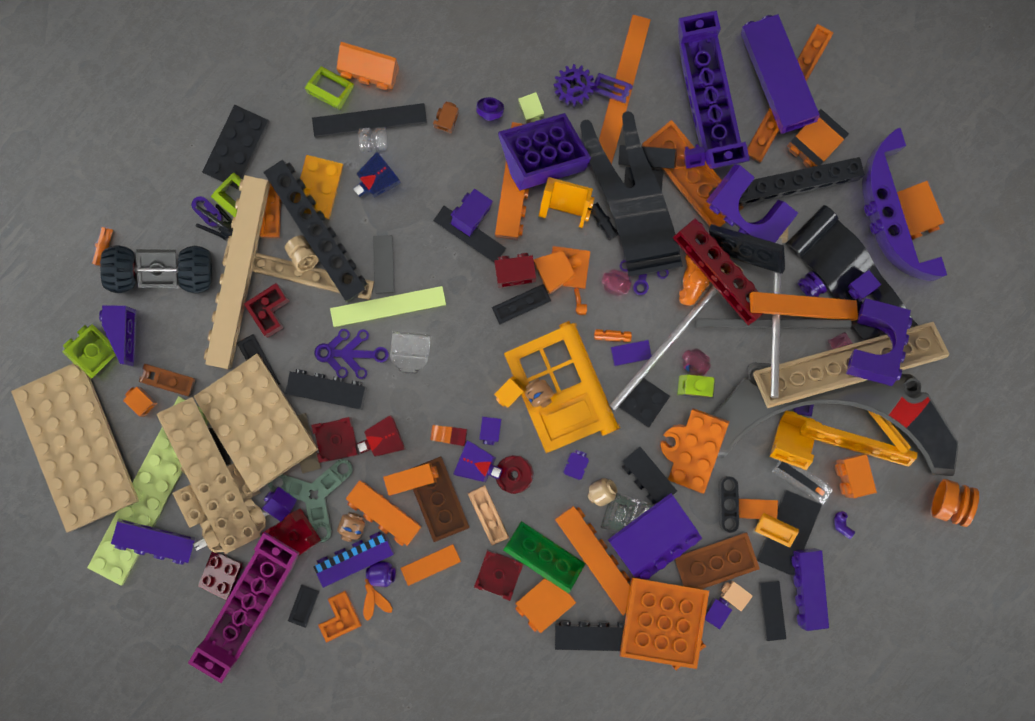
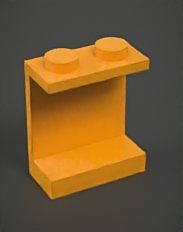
[539,177,595,228]
[770,410,822,470]

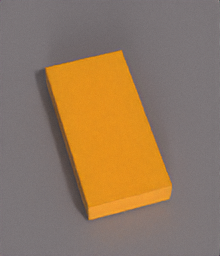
[755,513,799,547]

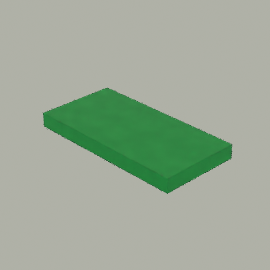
[503,521,586,593]

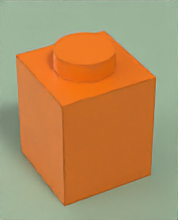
[123,387,157,417]

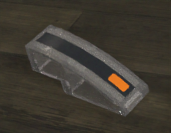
[773,461,834,505]

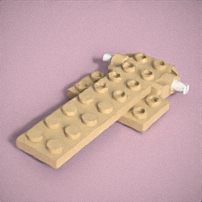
[156,397,270,554]

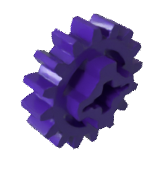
[554,64,595,107]

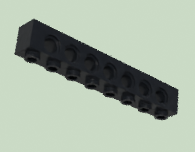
[708,157,865,206]
[264,159,368,303]

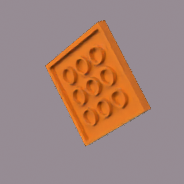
[619,577,709,669]

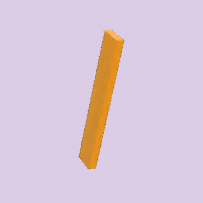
[799,420,918,467]

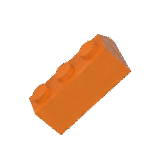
[336,42,399,90]

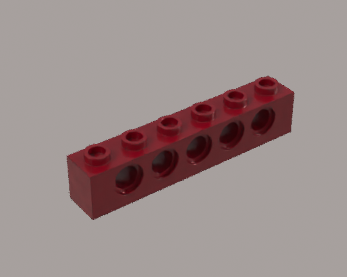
[673,218,764,326]

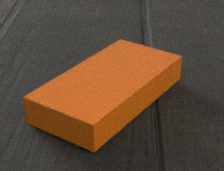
[739,499,778,519]

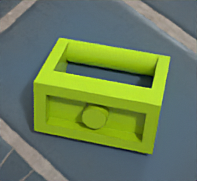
[305,66,354,110]
[211,173,241,217]

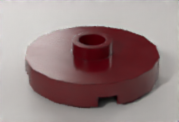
[496,455,534,494]

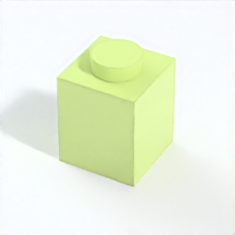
[518,92,544,124]

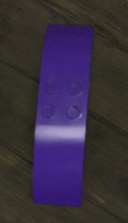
[678,10,750,169]
[862,128,947,281]

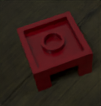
[311,417,359,463]
[262,508,321,556]
[474,549,524,601]

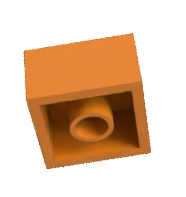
[835,454,877,498]

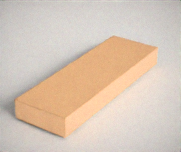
[467,485,509,546]

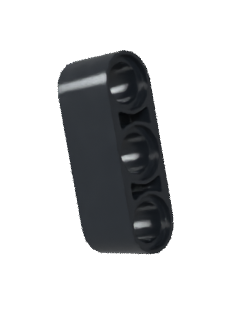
[718,476,739,533]

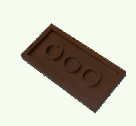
[410,456,470,542]

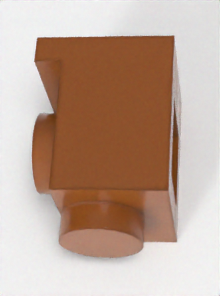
[433,102,459,133]

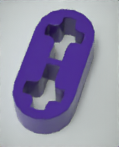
[191,196,224,228]

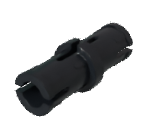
[588,202,619,240]

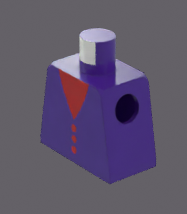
[453,440,503,482]

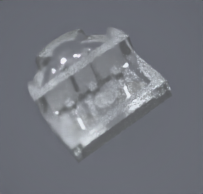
[390,331,431,374]

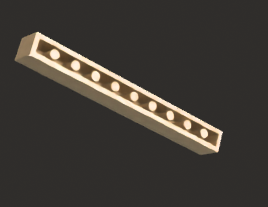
[204,175,271,369]

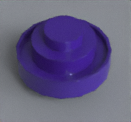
[476,97,504,121]

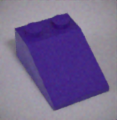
[99,305,136,366]

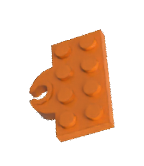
[661,408,730,494]

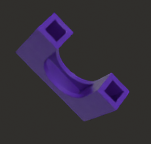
[706,164,798,243]
[846,298,913,386]

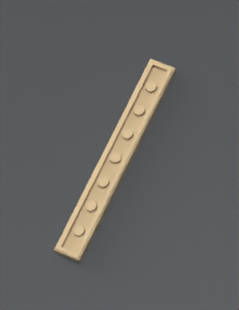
[222,246,374,300]

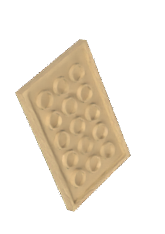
[193,354,318,493]

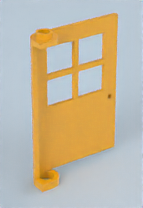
[504,321,621,453]

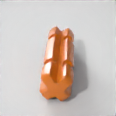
[594,329,632,342]

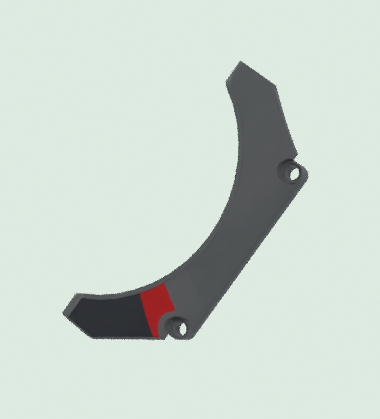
[712,362,958,476]

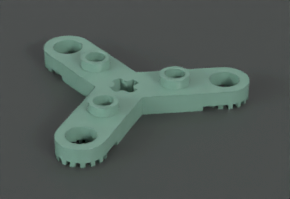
[268,459,353,542]

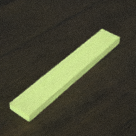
[330,286,446,327]

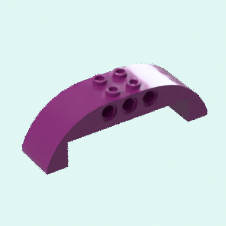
[188,532,299,683]

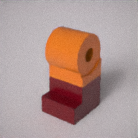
[430,425,468,446]

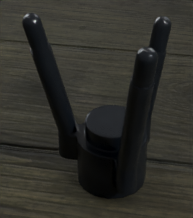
[195,204,233,240]

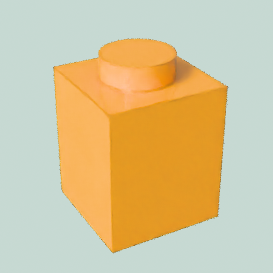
[494,376,527,408]

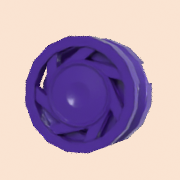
[797,271,827,297]

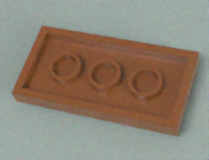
[674,532,760,589]

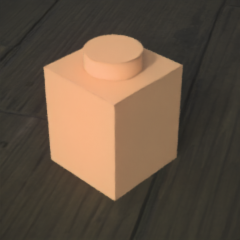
[720,580,753,611]

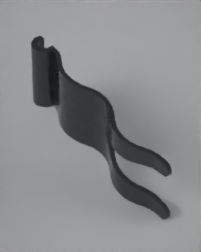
[580,111,683,277]
[785,205,919,341]

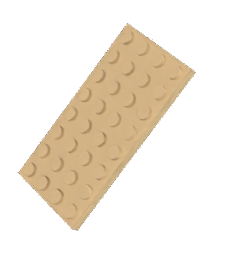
[11,363,139,532]

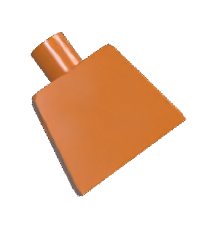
[534,251,582,294]

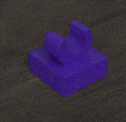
[684,144,705,169]

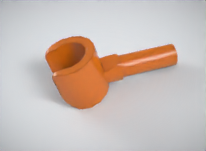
[574,288,587,315]

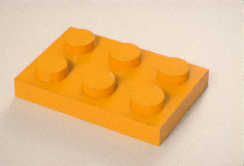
[294,155,344,219]

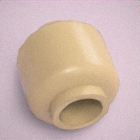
[588,478,618,506]

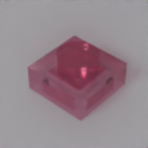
[828,332,853,349]

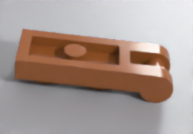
[138,363,195,397]

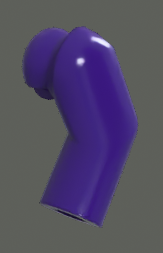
[834,511,855,539]

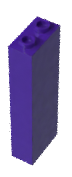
[741,14,820,134]

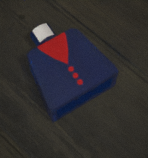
[353,152,401,198]

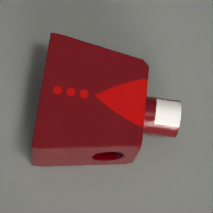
[357,415,406,457]

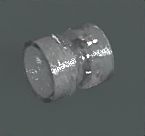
[358,127,388,153]

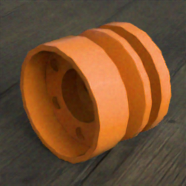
[931,479,979,527]

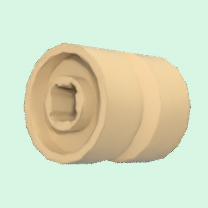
[285,235,319,272]

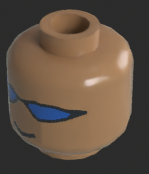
[525,379,554,408]
[337,512,365,542]

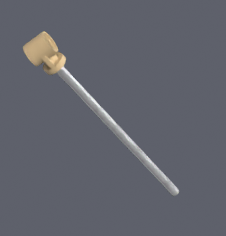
[771,227,788,398]
[609,263,744,410]

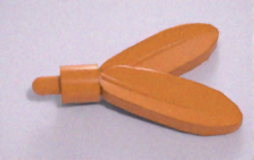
[363,579,393,621]

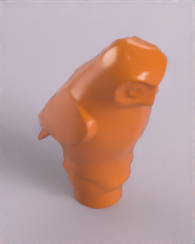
[679,254,710,306]

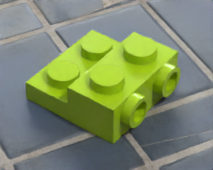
[62,324,116,378]

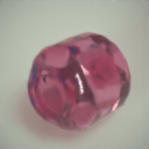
[602,269,632,297]
[682,348,711,376]

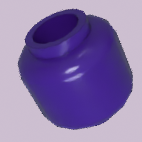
[366,561,396,587]

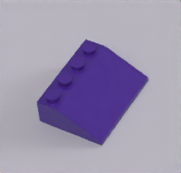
[498,113,591,191]
[608,493,702,580]

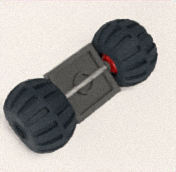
[100,245,212,293]

